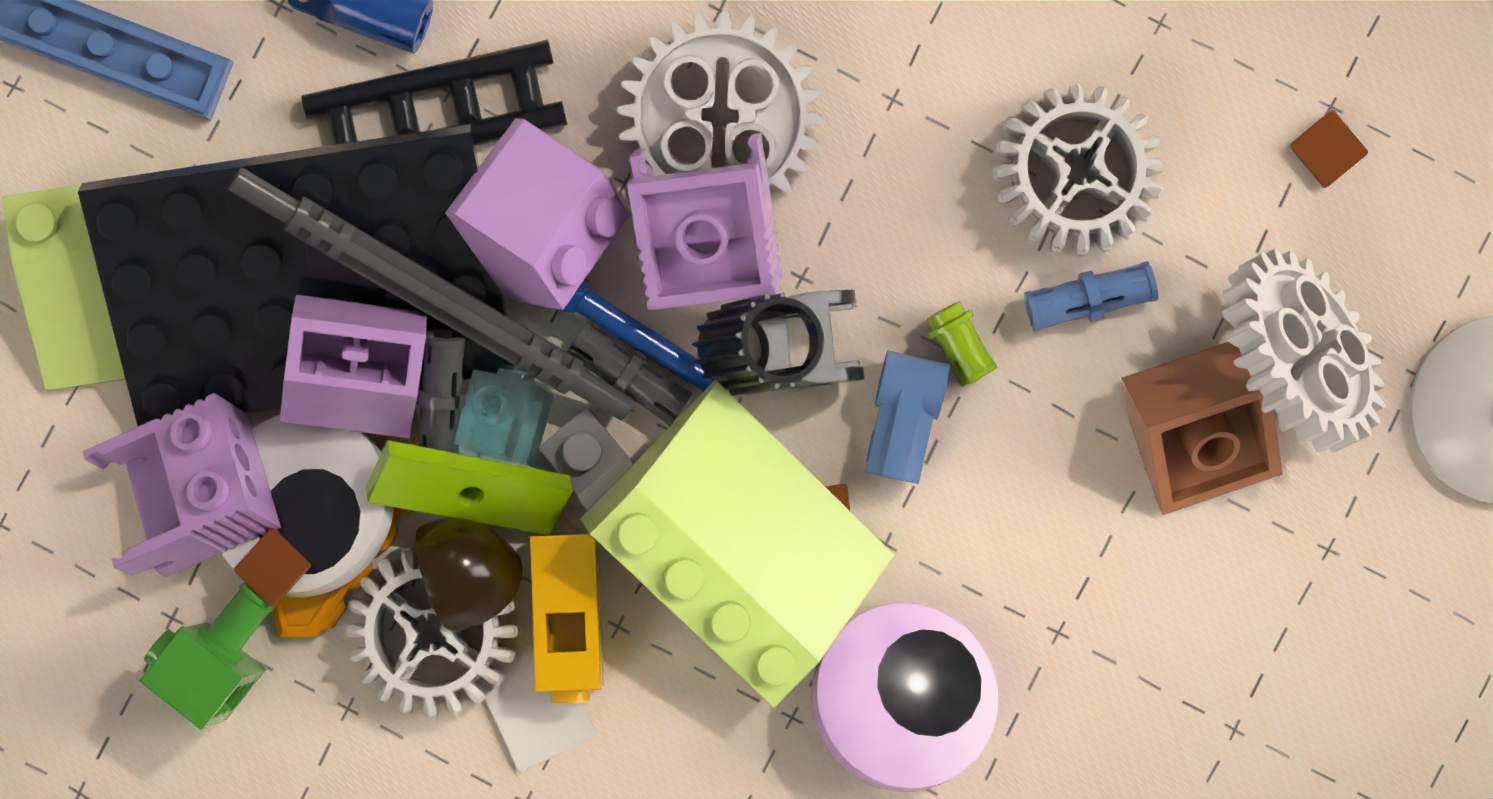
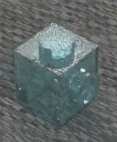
[453,364,554,468]

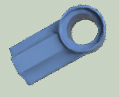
[865,350,950,484]

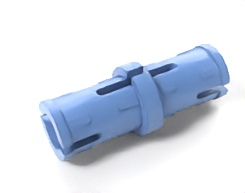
[1024,261,1158,332]

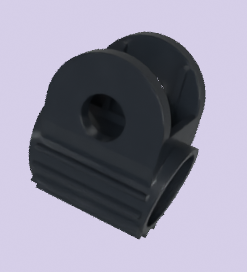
[692,290,865,396]

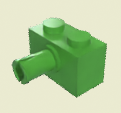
[139,582,276,730]

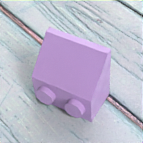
[445,118,630,310]

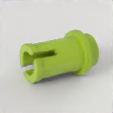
[927,301,998,387]

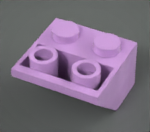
[280,295,427,438]

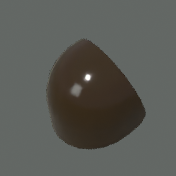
[415,518,523,631]

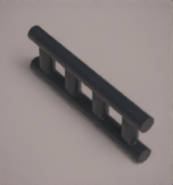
[301,40,568,146]

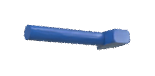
[557,278,712,392]

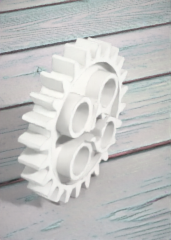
[617,10,824,194]
[1222,248,1385,453]

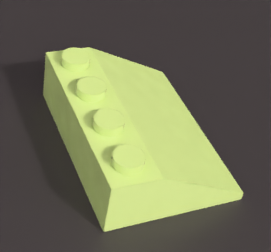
[2,184,125,391]
[580,380,894,708]

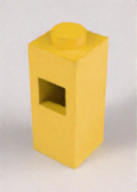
[530,534,604,703]

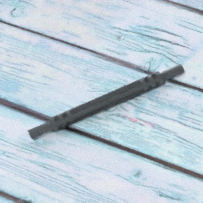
[228,167,634,420]

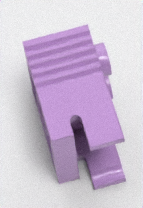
[627,133,783,310]
[83,393,281,577]

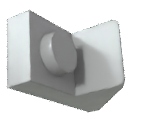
[538,407,634,511]

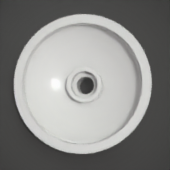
[1409,316,1493,504]

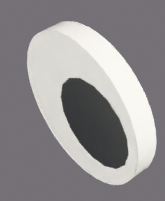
[222,415,394,597]

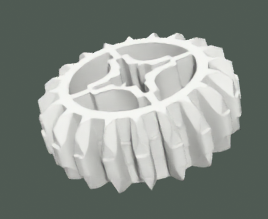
[992,83,1166,256]
[345,548,520,718]

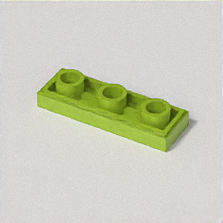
[366,440,573,535]

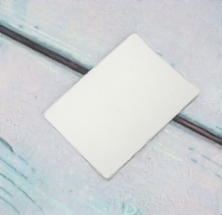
[478,641,596,772]

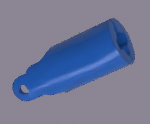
[288,0,433,54]

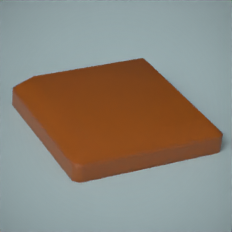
[1289,110,1368,188]
[234,528,311,607]

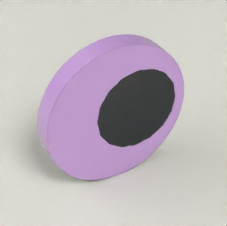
[811,603,998,792]

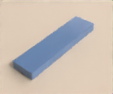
[0,0,234,121]

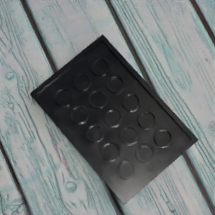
[78,124,516,427]

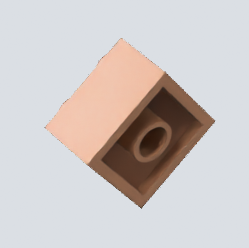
[1121,342,1283,515]

